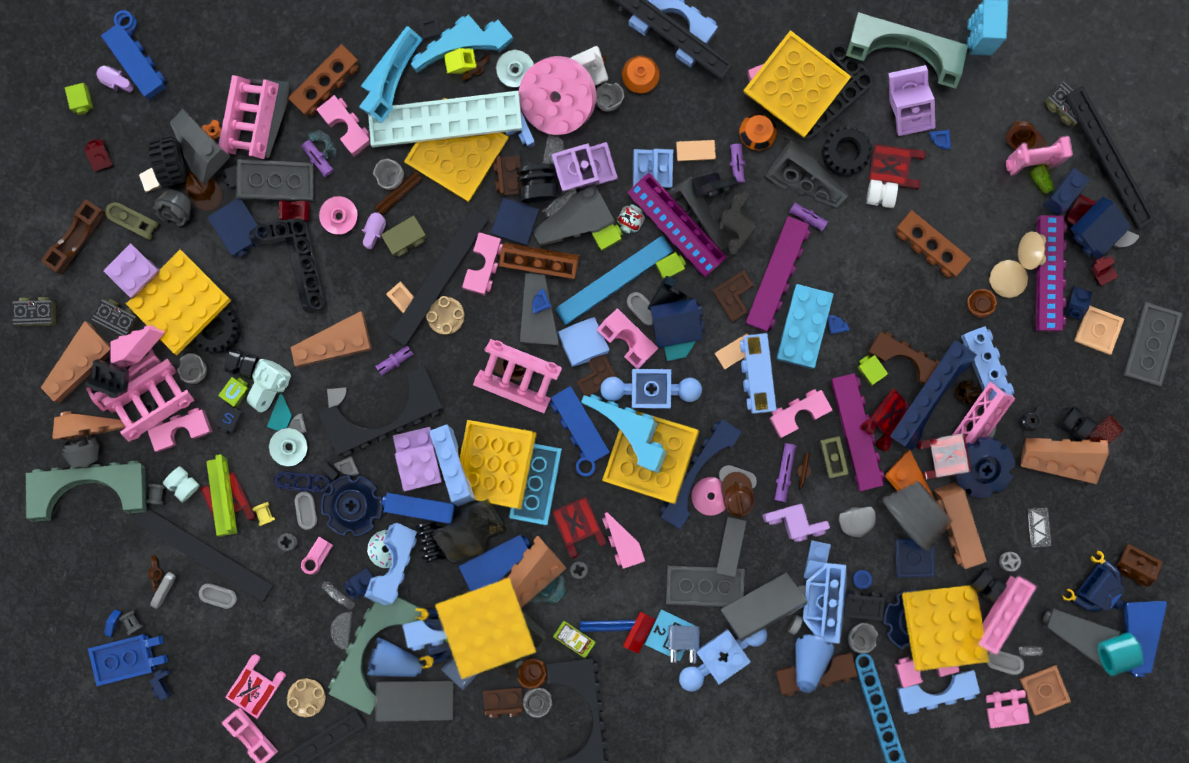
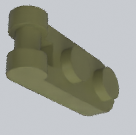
[105,202,159,241]

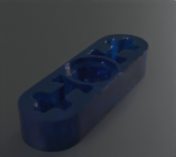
[274,471,331,493]

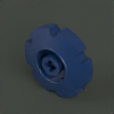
[954,437,1015,498]
[321,475,383,537]
[883,590,918,652]

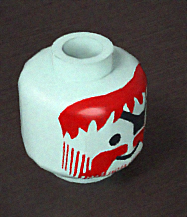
[617,204,645,234]

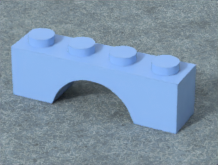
[430,425,475,507]
[365,523,417,605]
[403,620,447,651]
[896,669,980,714]

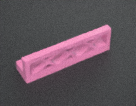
[86,348,162,412]
[952,382,1015,444]

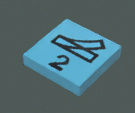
[645,609,695,661]

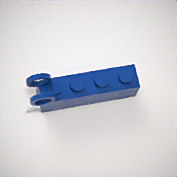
[101,10,166,100]
[550,386,610,477]

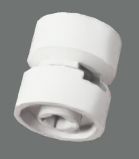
[867,180,898,208]

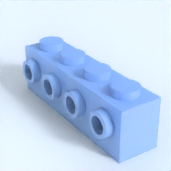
[961,326,1014,401]

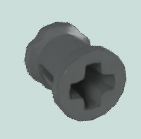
[146,484,166,505]
[278,533,298,551]
[570,561,588,579]
[118,610,143,636]

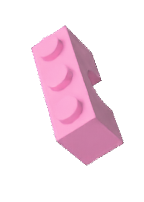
[317,95,371,156]
[462,233,503,296]
[597,308,658,369]
[769,389,832,438]
[147,408,213,452]
[894,657,959,688]
[222,708,278,763]

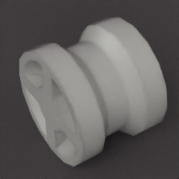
[999,552,1021,571]

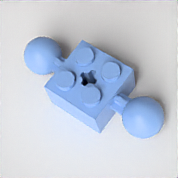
[601,369,702,409]
[679,628,767,692]

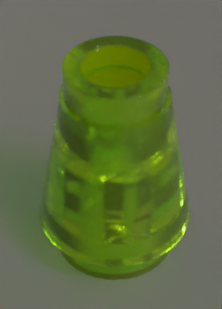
[1030,164,1054,194]

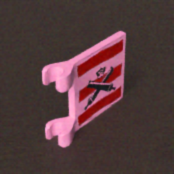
[225,654,286,719]

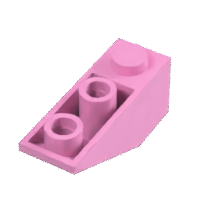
[111,326,164,367]
[602,513,645,569]

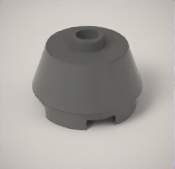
[153,190,191,226]
[61,435,99,468]

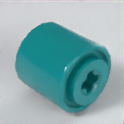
[1097,633,1143,676]

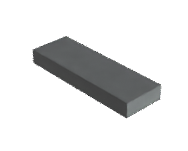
[716,517,746,578]

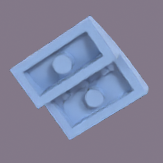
[632,149,673,188]
[557,317,609,367]

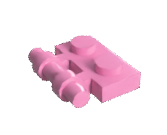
[985,689,1029,728]

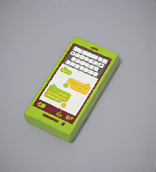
[553,621,596,658]

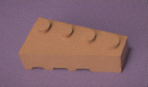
[290,311,372,368]
[41,321,111,403]
[1020,438,1109,484]
[933,482,987,569]
[502,536,567,609]

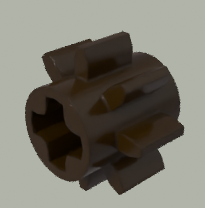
[956,380,980,404]

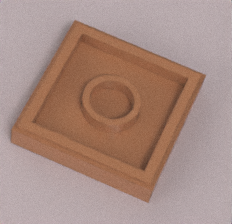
[1019,665,1071,716]

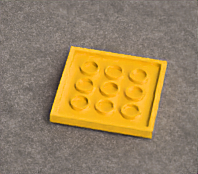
[743,30,851,138]
[404,98,509,202]
[126,250,231,355]
[602,411,699,504]
[460,420,536,509]
[436,578,536,679]
[902,585,989,671]

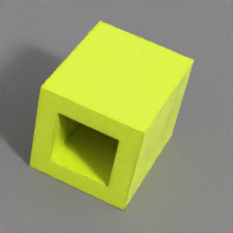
[444,48,476,74]

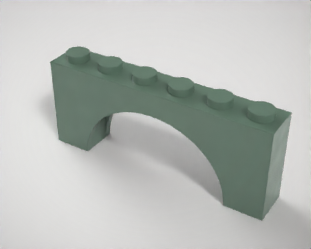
[846,12,968,89]
[26,461,147,522]
[328,596,421,715]

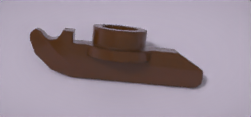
[462,53,490,81]
[797,453,811,490]
[148,555,162,593]

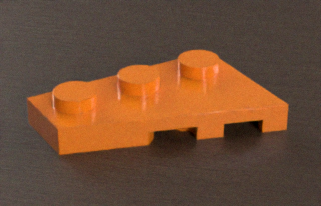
[885,450,934,498]

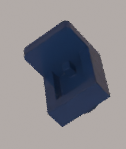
[1064,286,1092,320]
[343,568,373,600]
[150,669,171,701]

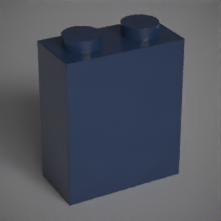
[1042,168,1090,216]
[1070,196,1131,259]
[208,198,263,258]
[650,298,705,348]

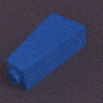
[381,493,456,524]
[458,535,531,591]
[1123,601,1167,677]

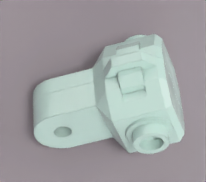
[247,359,291,412]

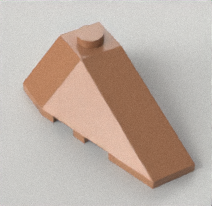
[53,411,135,441]

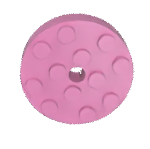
[519,56,596,135]

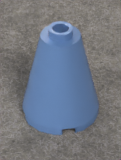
[795,635,834,692]
[367,637,423,677]

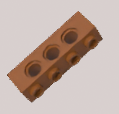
[288,44,360,117]
[895,210,971,279]
[499,243,580,279]

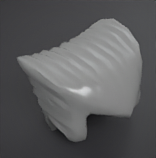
[839,506,876,538]

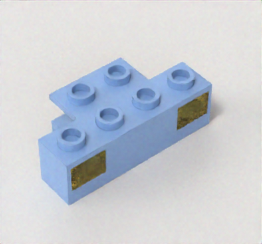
[740,333,776,414]

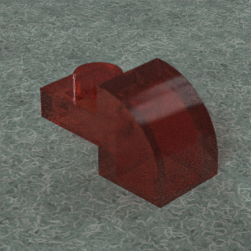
[1085,414,1124,444]

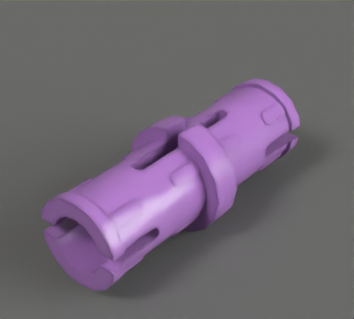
[301,140,334,177]
[730,144,745,184]
[789,202,828,232]
[375,345,414,376]

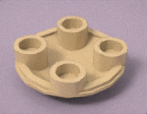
[1018,231,1046,270]
[989,260,1028,298]
[426,296,465,335]
[287,678,326,717]

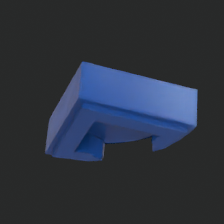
[929,130,951,150]
[532,289,551,314]
[827,315,850,335]
[104,610,121,637]

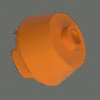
[622,56,660,93]

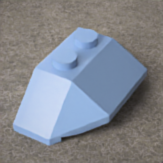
[803,563,847,643]

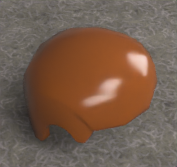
[967,289,997,318]
[517,658,547,689]

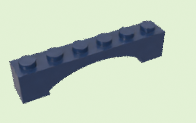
[890,340,977,451]
[659,419,742,529]

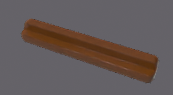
[375,171,422,215]

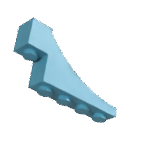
[411,15,513,73]
[359,27,423,123]
[581,394,667,473]

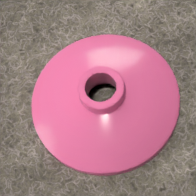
[319,196,358,234]
[691,477,725,515]

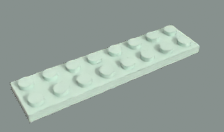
[368,91,523,147]

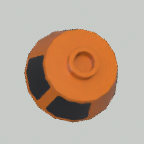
[739,113,777,150]

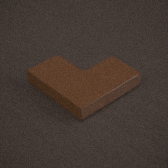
[712,270,754,323]
[576,354,617,397]

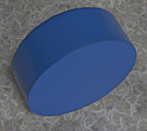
[852,570,872,589]

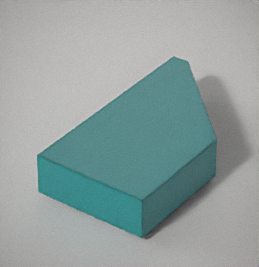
[664,341,696,362]
[267,394,292,431]

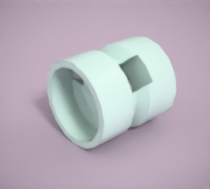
[163,466,200,503]

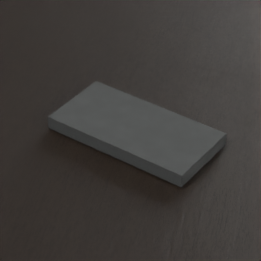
[236,159,313,202]
[1123,302,1183,387]
[666,566,745,607]
[721,572,808,642]
[375,681,453,721]

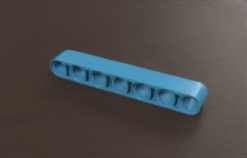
[555,236,674,325]
[854,653,906,763]

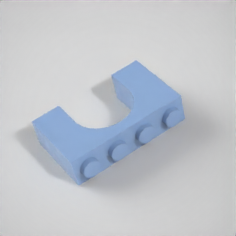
[629,0,718,68]

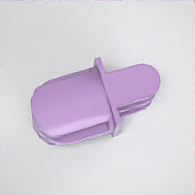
[96,66,134,92]
[362,213,386,249]

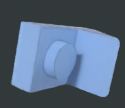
[506,112,535,148]
[803,540,831,579]

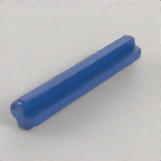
[580,620,636,632]

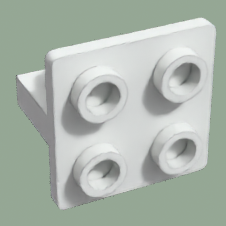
[571,46,608,86]

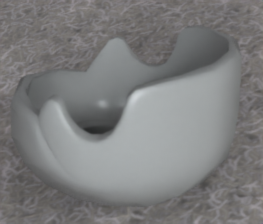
[595,82,624,111]
[373,159,404,190]
[177,353,207,384]
[848,623,878,654]
[523,688,552,717]

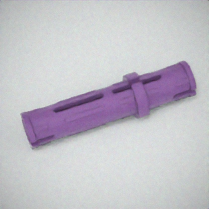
[774,443,797,502]

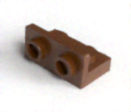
[493,155,523,197]
[1115,544,1163,587]
[483,687,524,718]

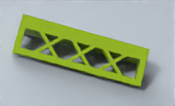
[207,455,237,537]

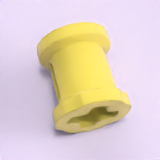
[252,502,275,526]

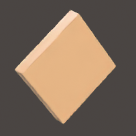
[1074,306,1124,355]

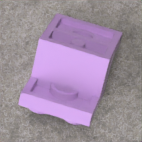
[888,65,935,136]
[551,142,618,192]
[104,244,160,299]
[393,427,442,491]
[762,504,830,542]

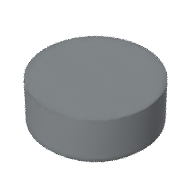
[787,614,803,635]

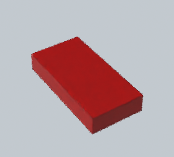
[623,612,656,654]

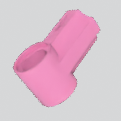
[301,537,334,575]

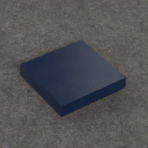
[491,198,539,246]
[895,539,935,578]

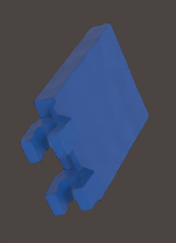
[88,634,168,686]

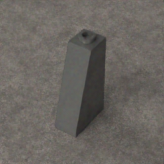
[520,272,559,347]
[1043,608,1120,668]

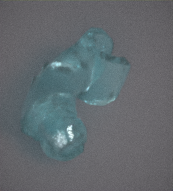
[308,129,337,158]

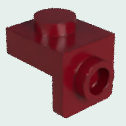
[85,139,112,172]
[1066,194,1096,225]
[278,200,309,221]
[1091,256,1118,286]

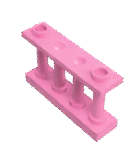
[219,75,279,159]
[1006,136,1072,176]
[473,339,562,413]
[102,359,194,442]
[978,576,1036,655]

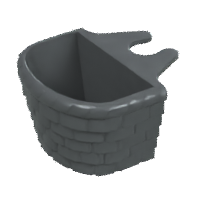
[883,481,952,551]

